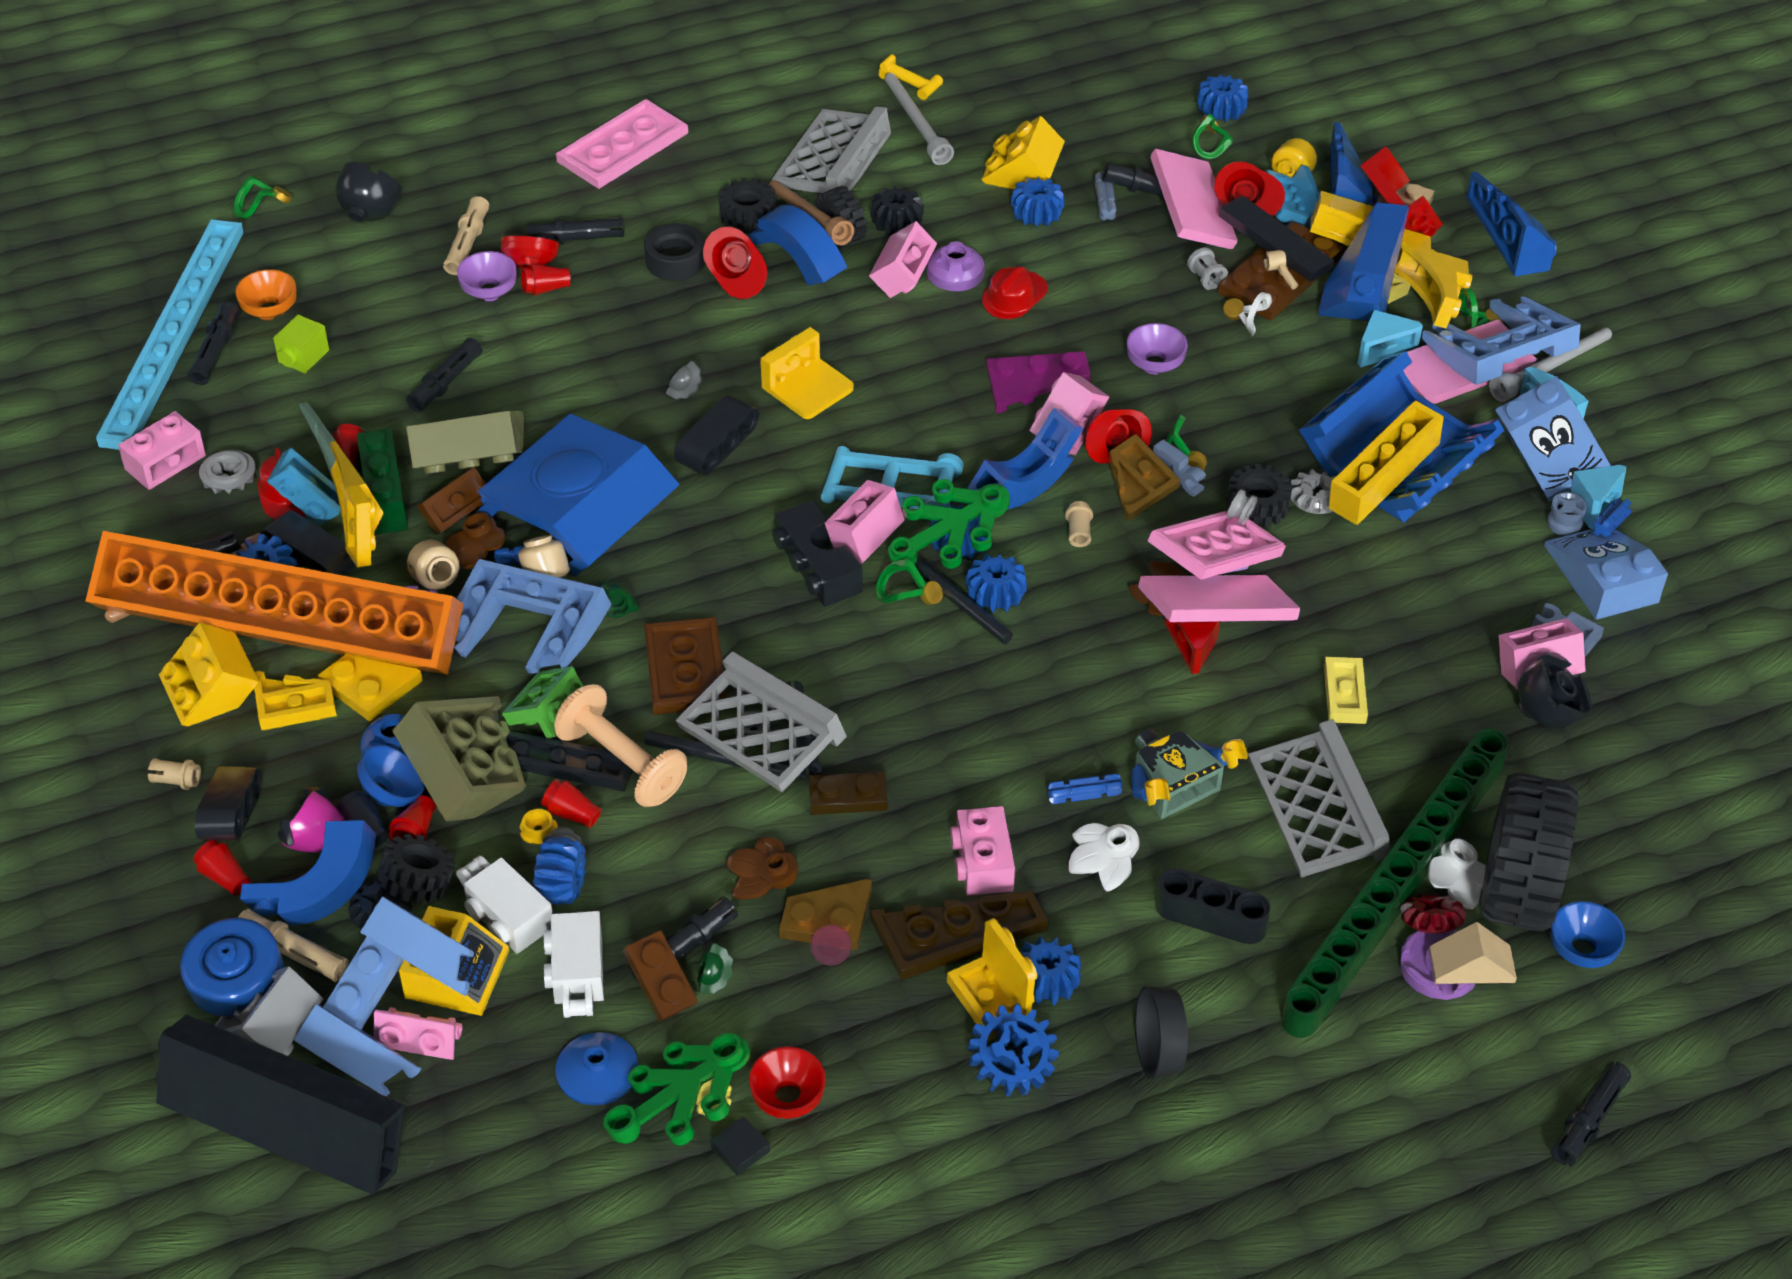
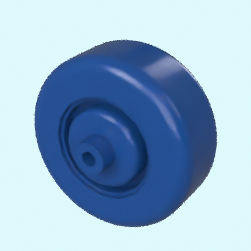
[180,918,284,1017]

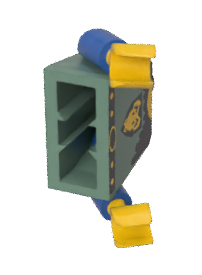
[1131,729,1249,819]

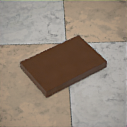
[644,617,727,715]

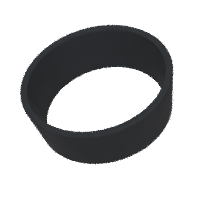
[1135,986,1188,1078]

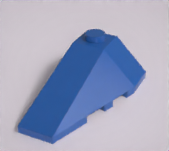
[1330,122,1378,206]
[1466,172,1557,276]
[1318,203,1409,321]

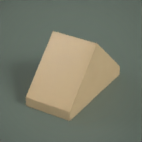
[1429,922,1517,984]

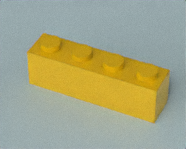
[1329,400,1444,525]

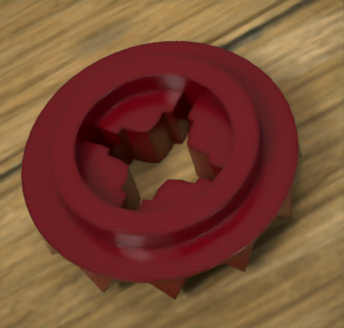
[1401,893,1466,934]

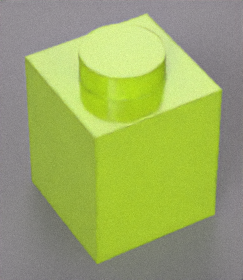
[273,315,329,373]

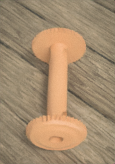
[554,684,687,808]

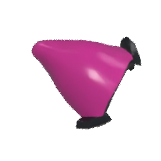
[278,787,345,853]

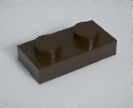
[809,772,888,815]

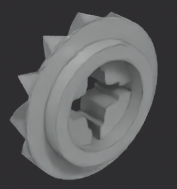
[199,450,257,495]
[1291,469,1336,514]

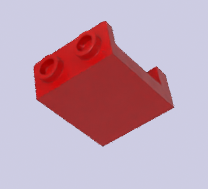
[1360,146,1443,237]

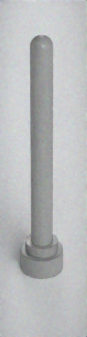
[885,73,954,165]
[1489,327,1612,402]

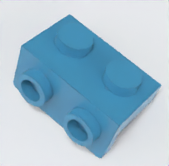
[1266,165,1320,228]
[267,448,341,526]

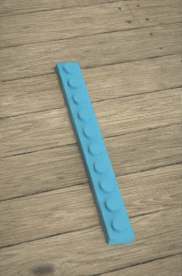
[96,219,244,450]

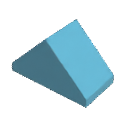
[1357,310,1423,367]
[1571,465,1626,530]

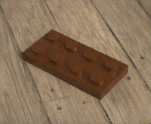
[1218,220,1345,321]

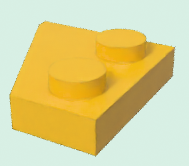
[318,654,423,722]
[254,671,337,731]

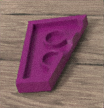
[986,351,1090,414]

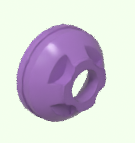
[926,242,985,291]
[457,251,517,301]
[1127,323,1188,375]

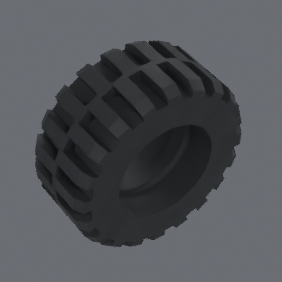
[1480,772,1578,932]

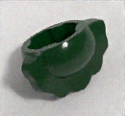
[600,581,640,618]
[697,943,733,994]

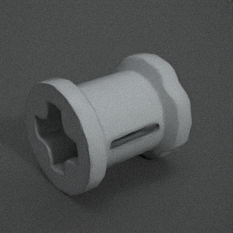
[1187,248,1228,290]

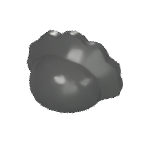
[666,361,702,400]

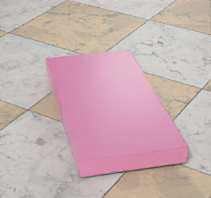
[556,99,688,189]
[1150,149,1238,249]
[1403,319,1537,404]
[1148,511,1286,580]
[1138,575,1300,622]

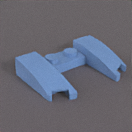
[1422,297,1580,385]
[454,559,611,674]
[294,897,474,1096]

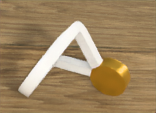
[1223,292,1272,336]

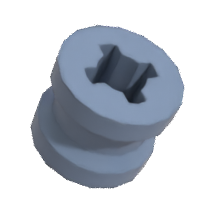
[1547,492,1587,536]

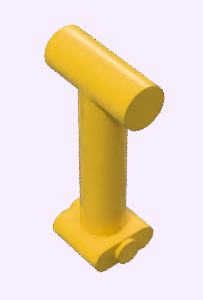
[879,54,943,100]

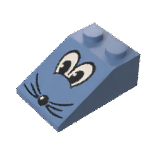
[1495,376,1611,502]
[1544,529,1668,620]

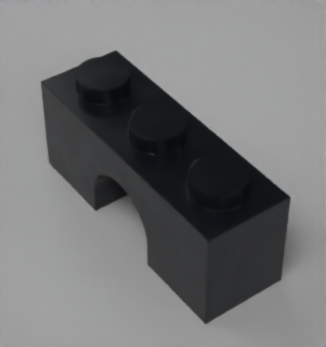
[772,500,863,607]

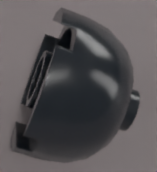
[336,162,401,222]
[1518,651,1592,728]

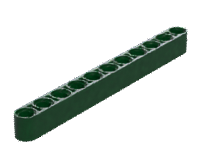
[1282,728,1509,1038]

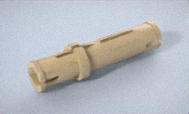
[443,196,489,275]
[238,908,349,982]

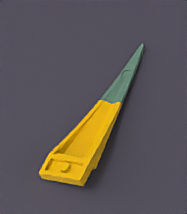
[299,402,383,568]

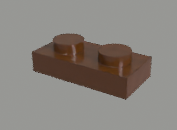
[417,467,486,535]
[623,930,698,1023]

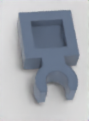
[1153,439,1206,496]
[1533,603,1604,657]

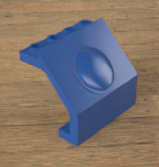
[1299,351,1504,523]
[474,414,680,577]

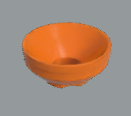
[236,270,297,320]

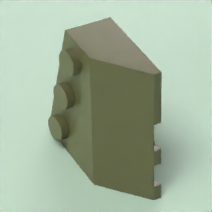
[406,411,524,474]
[393,696,526,822]

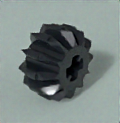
[870,185,924,236]

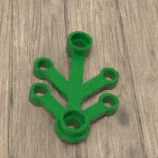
[888,479,1010,569]
[603,1033,750,1146]

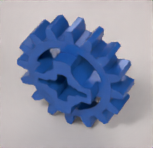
[967,1004,1059,1097]

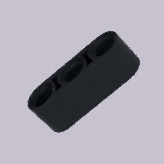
[674,395,760,476]
[260,510,357,576]
[195,766,262,841]
[1155,868,1271,944]

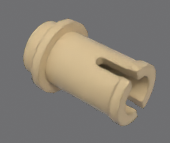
[1065,501,1093,547]
[148,758,201,790]

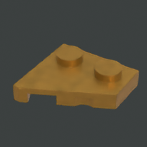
[1108,434,1181,521]
[779,879,872,950]

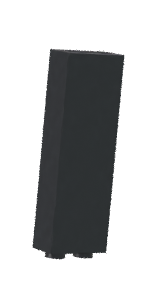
[155,1014,404,1195]

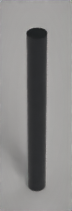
[915,556,1013,644]
[645,730,790,777]

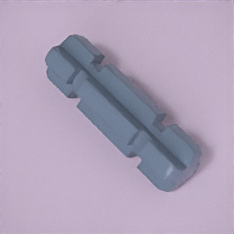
[1094,172,1116,221]

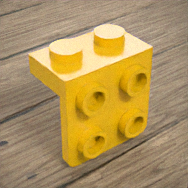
[761,327,854,419]
[947,918,1037,1041]

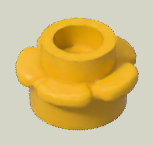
[519,809,558,845]

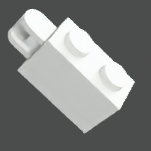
[456,855,552,954]
[544,911,604,1018]

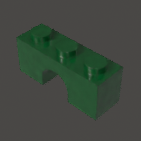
[357,428,408,535]

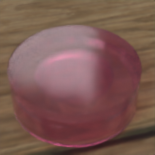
[811,925,852,966]

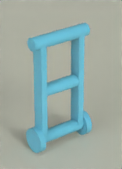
[821,446,964,509]

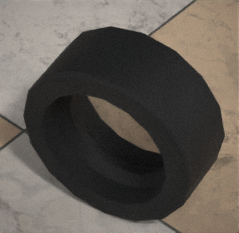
[644,223,705,281]

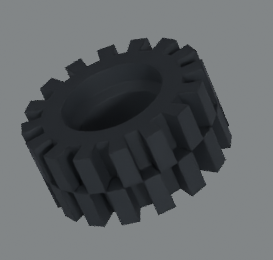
[719,178,776,234]
[815,186,867,249]
[1227,464,1292,528]
[378,834,455,904]

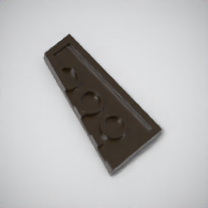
[870,891,1048,980]

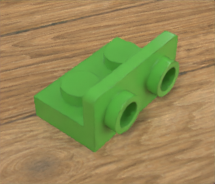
[502,666,583,738]

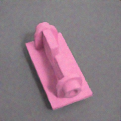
[374,1007,462,1060]

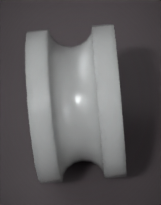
[1227,489,1258,525]

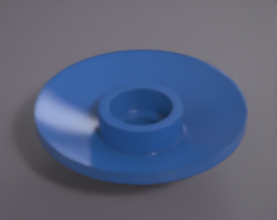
[555,1032,639,1105]

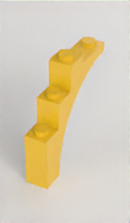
[1310,191,1472,328]

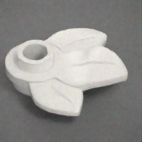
[1068,823,1140,892]
[1428,839,1486,910]

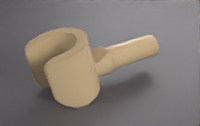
[1264,250,1298,289]

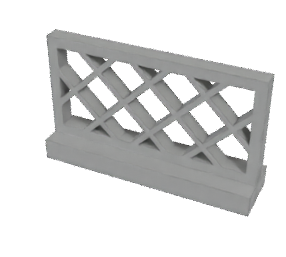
[772,107,891,193]
[676,651,847,792]
[1248,719,1390,878]

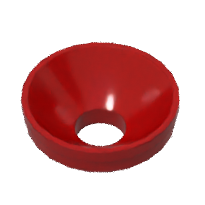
[500,236,559,269]
[749,1047,826,1119]

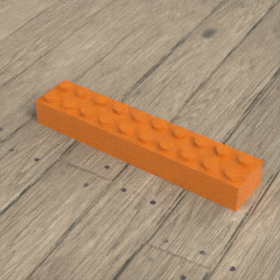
[85,531,464,675]

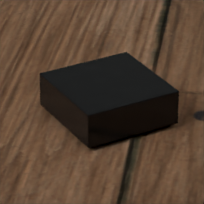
[710,1116,770,1176]

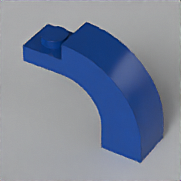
[748,205,848,285]
[968,408,1083,509]
[240,820,376,926]

